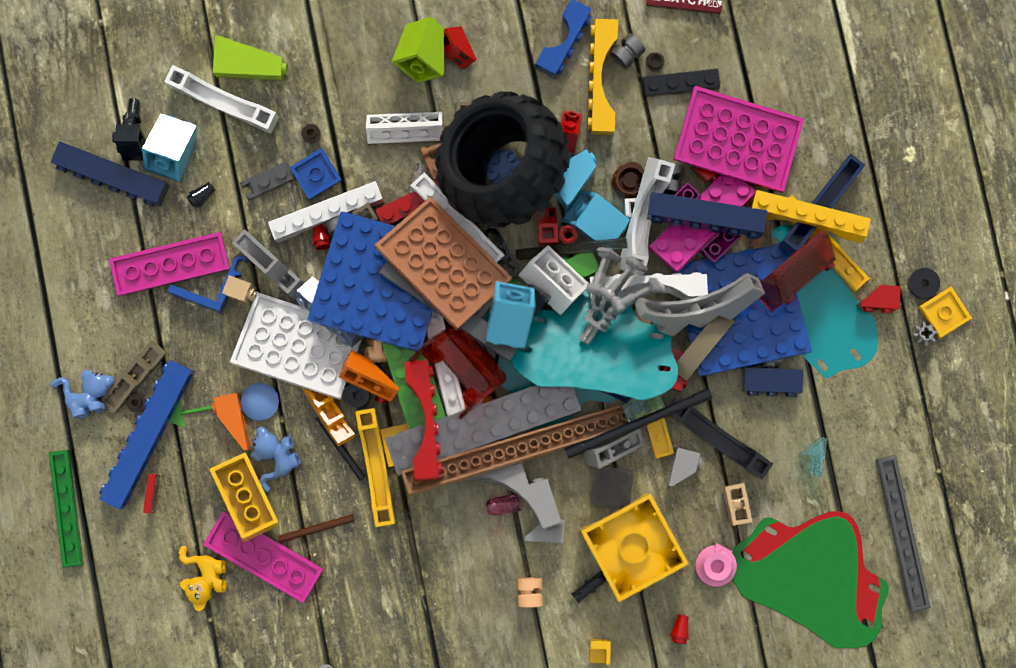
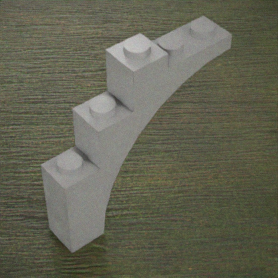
[635,273,765,337]
[466,463,562,532]

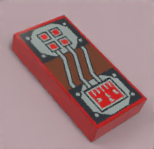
[143,474,160,514]

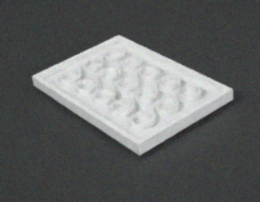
[230,292,363,400]

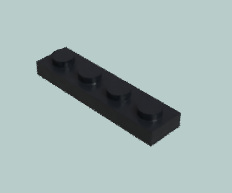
[643,68,721,97]

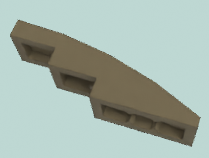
[100,341,167,414]

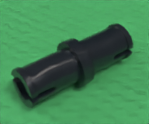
[571,570,607,603]

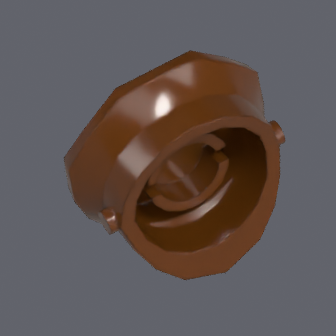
[611,161,644,199]

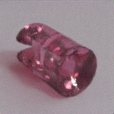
[486,494,521,516]

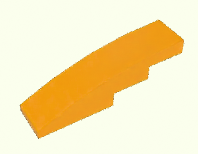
[301,387,355,447]

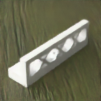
[366,112,443,144]

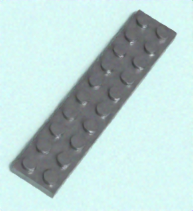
[385,385,581,475]

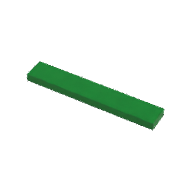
[49,450,84,568]

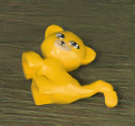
[178,546,227,612]

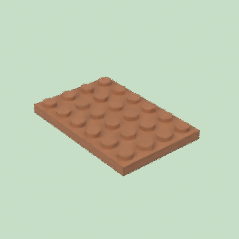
[374,197,512,330]

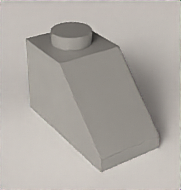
[667,448,702,486]
[525,515,565,543]

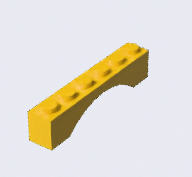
[587,19,618,136]
[751,190,871,243]
[355,408,396,527]

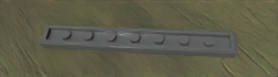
[379,261,518,362]
[876,455,931,612]

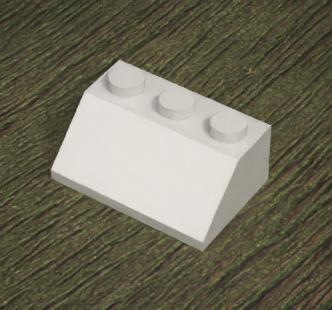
[518,245,588,315]

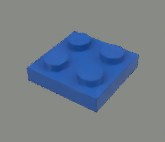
[290,148,342,200]

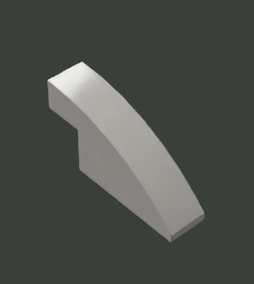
[232,229,304,300]

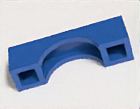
[535,0,593,79]

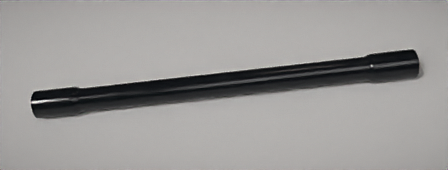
[564,388,713,459]

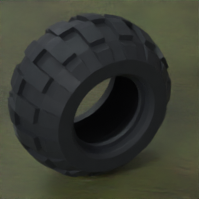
[435,91,570,228]

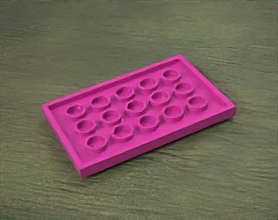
[673,86,804,193]

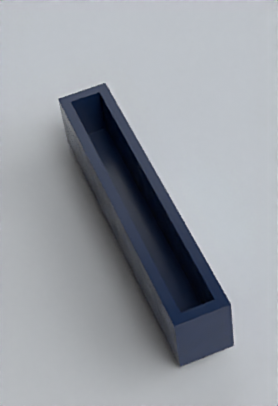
[51,141,169,207]
[778,153,866,258]
[647,192,768,239]

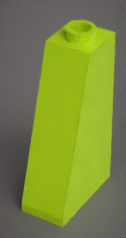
[213,35,288,80]

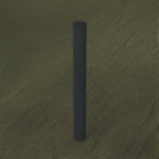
[315,417,366,481]

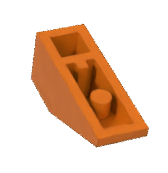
[338,350,399,402]
[212,393,251,451]

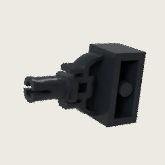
[112,98,146,161]

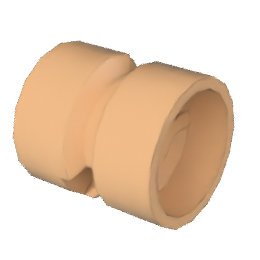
[517,578,543,607]

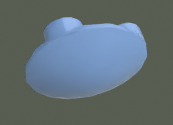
[486,150,521,184]
[241,383,279,421]

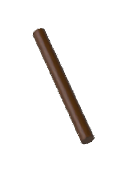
[278,514,355,543]

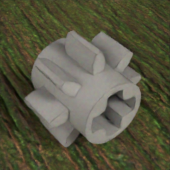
[911,322,937,346]

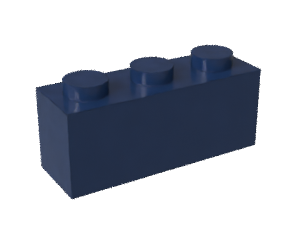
[742,368,803,397]

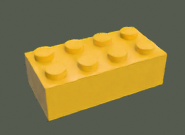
[210,452,279,543]

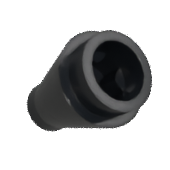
[186,182,216,209]

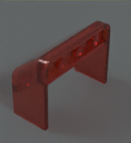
[759,229,836,312]
[409,325,506,420]

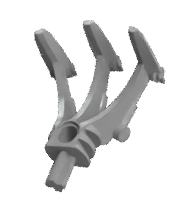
[580,247,668,345]

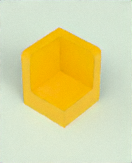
[589,639,611,665]

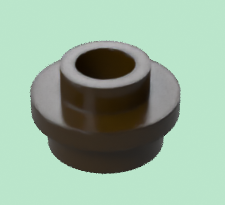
[646,52,665,71]
[302,124,321,143]
[126,393,146,412]

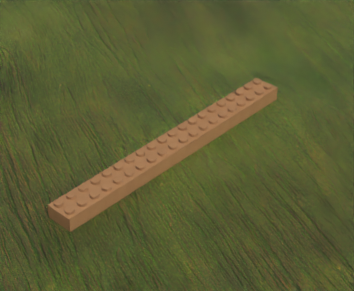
[401,401,639,497]

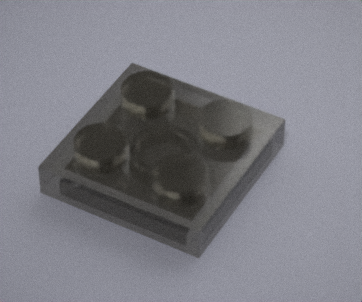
[591,467,634,508]

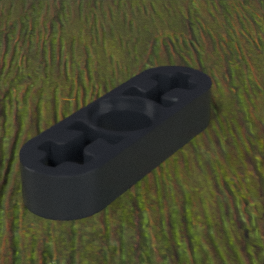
[484,228,519,279]

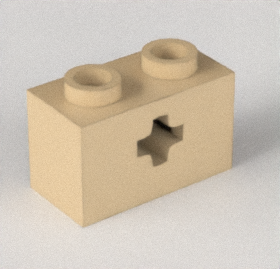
[222,275,258,305]
[722,483,753,526]

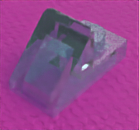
[622,395,665,422]
[798,438,827,477]

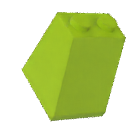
[392,17,444,83]

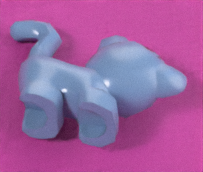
[51,370,114,419]
[251,427,301,493]

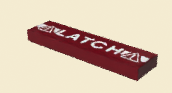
[646,0,722,14]

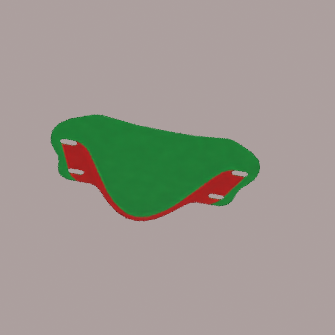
[732,511,889,648]

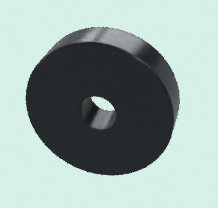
[908,268,940,299]

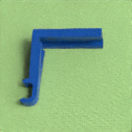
[168,255,248,314]

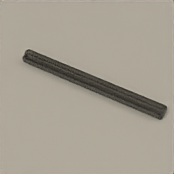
[515,238,628,260]

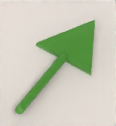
[169,399,213,427]

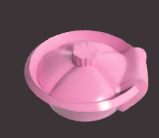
[696,543,737,587]

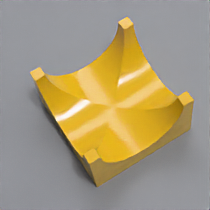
[579,493,689,602]

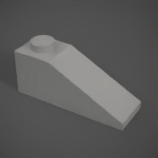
[583,428,644,469]

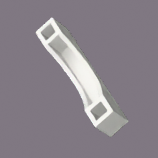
[164,65,279,134]
[617,157,675,275]
[268,181,384,243]
[590,272,708,300]

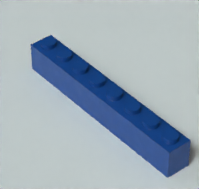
[99,360,195,510]

